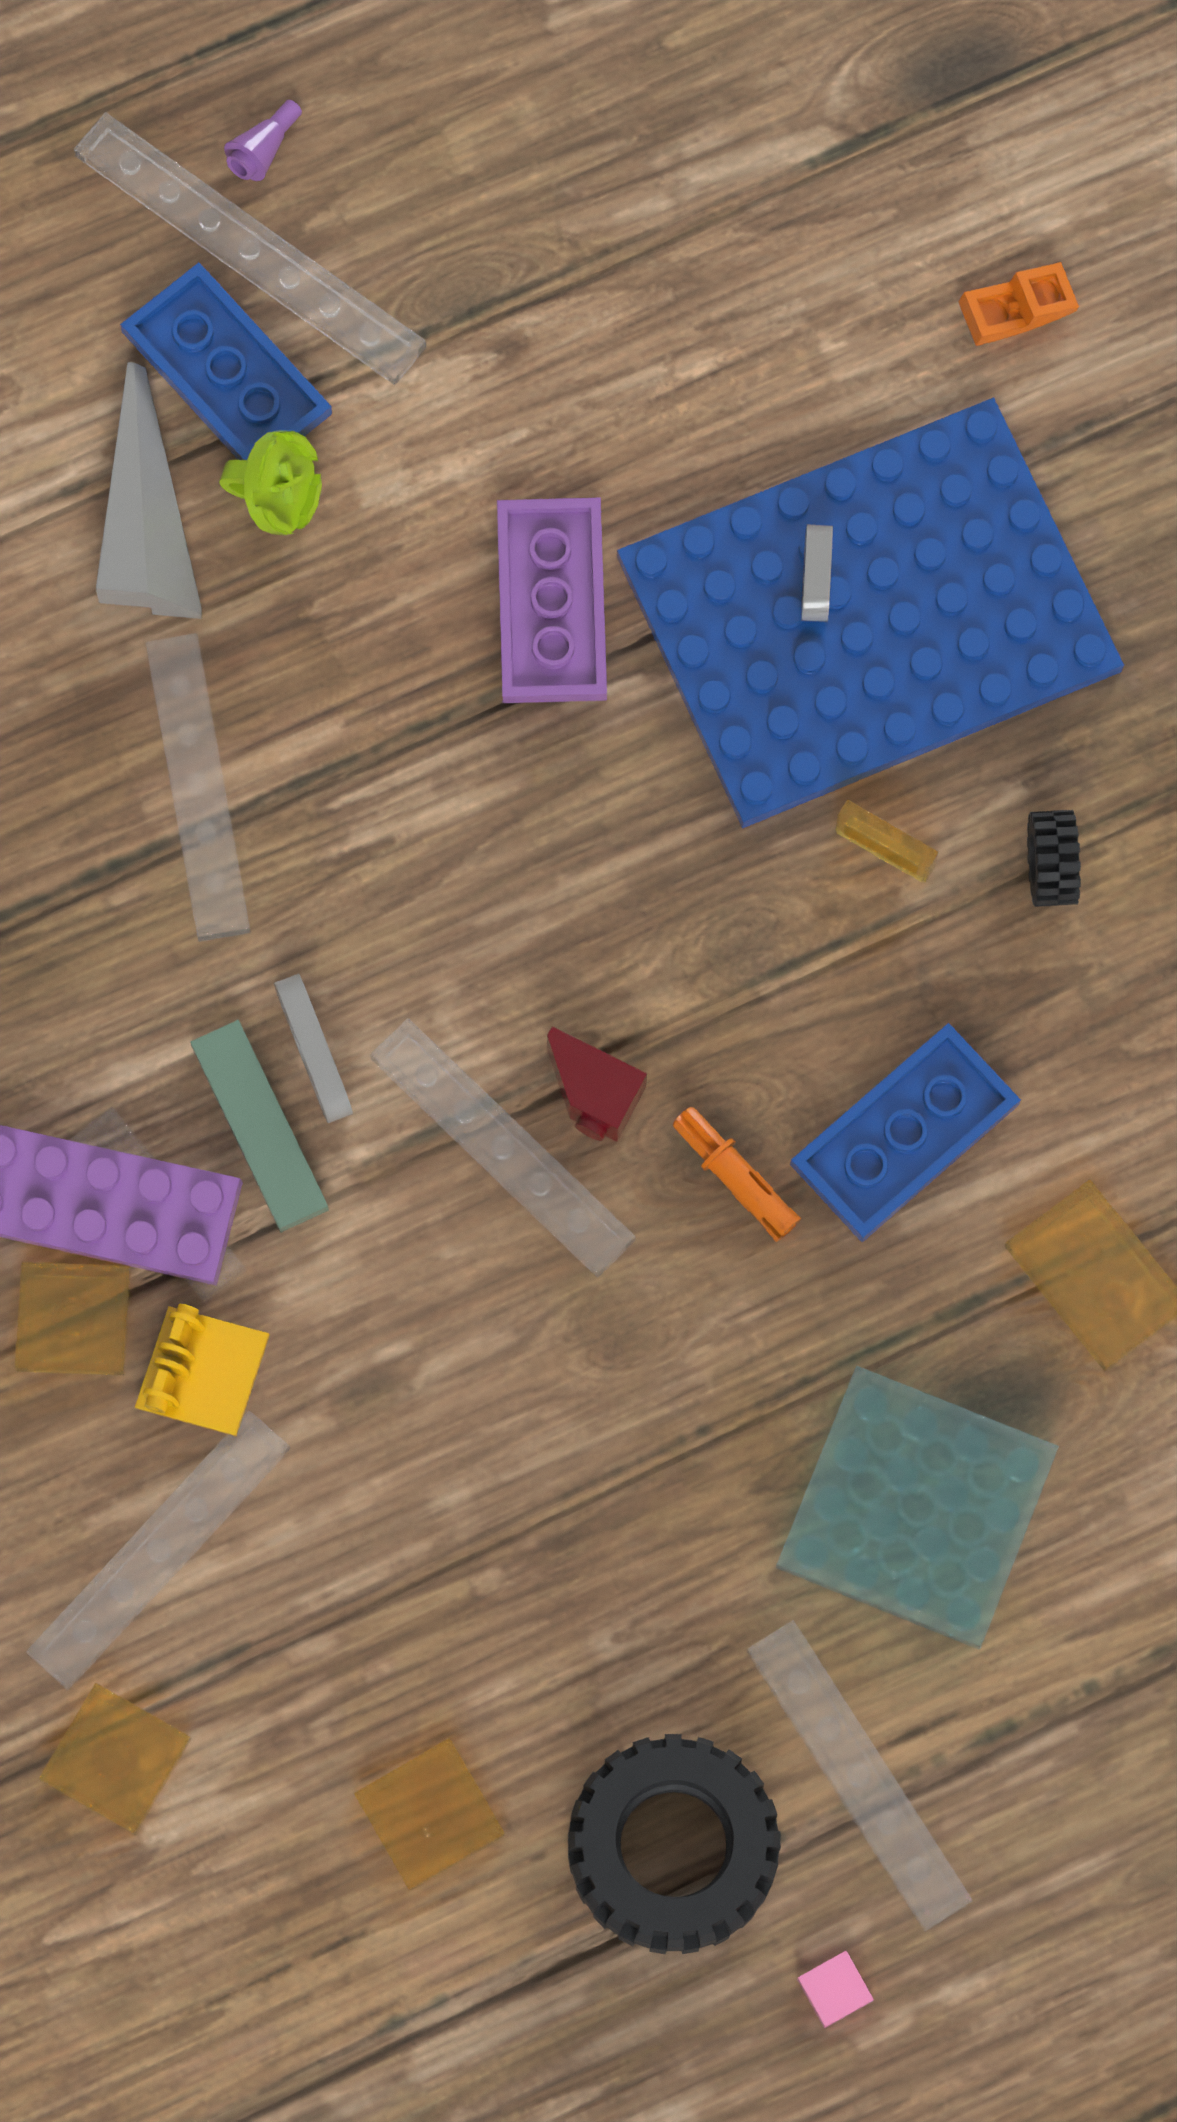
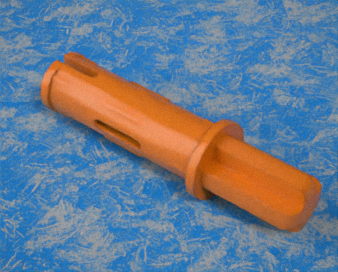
[673,1107,802,1242]

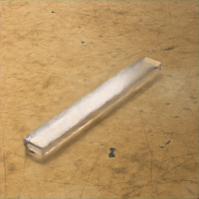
[74,112,426,385]

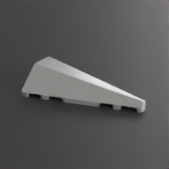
[96,362,202,619]

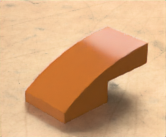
[958,262,1079,346]

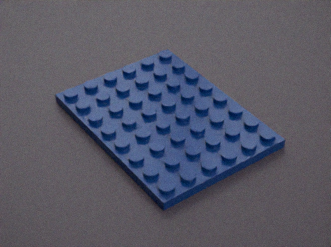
[617,397,1124,829]

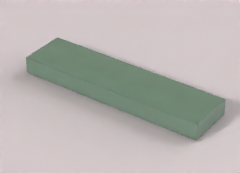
[190,1020,329,1233]

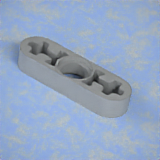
[274,974,353,1123]

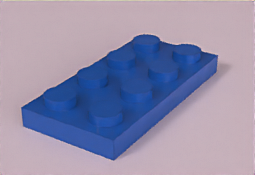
[120,262,332,460]
[790,1023,1021,1242]

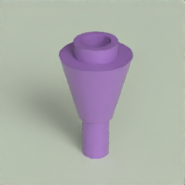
[224,100,302,181]

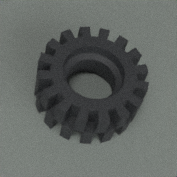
[1027,810,1081,907]

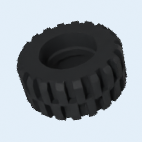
[568,1734,781,1954]

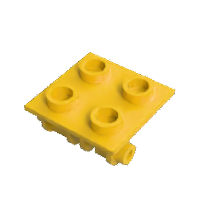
[135,1303,270,1436]

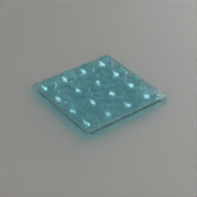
[776,1365,1059,1650]

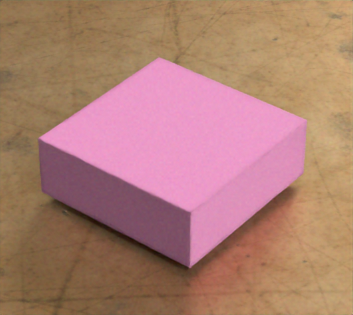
[797,1951,874,2029]

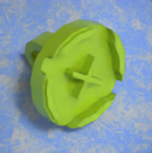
[219,430,322,535]

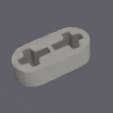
[801,524,833,622]

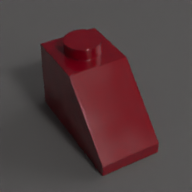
[547,1026,647,1142]

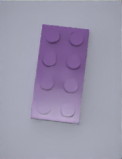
[497,497,607,703]

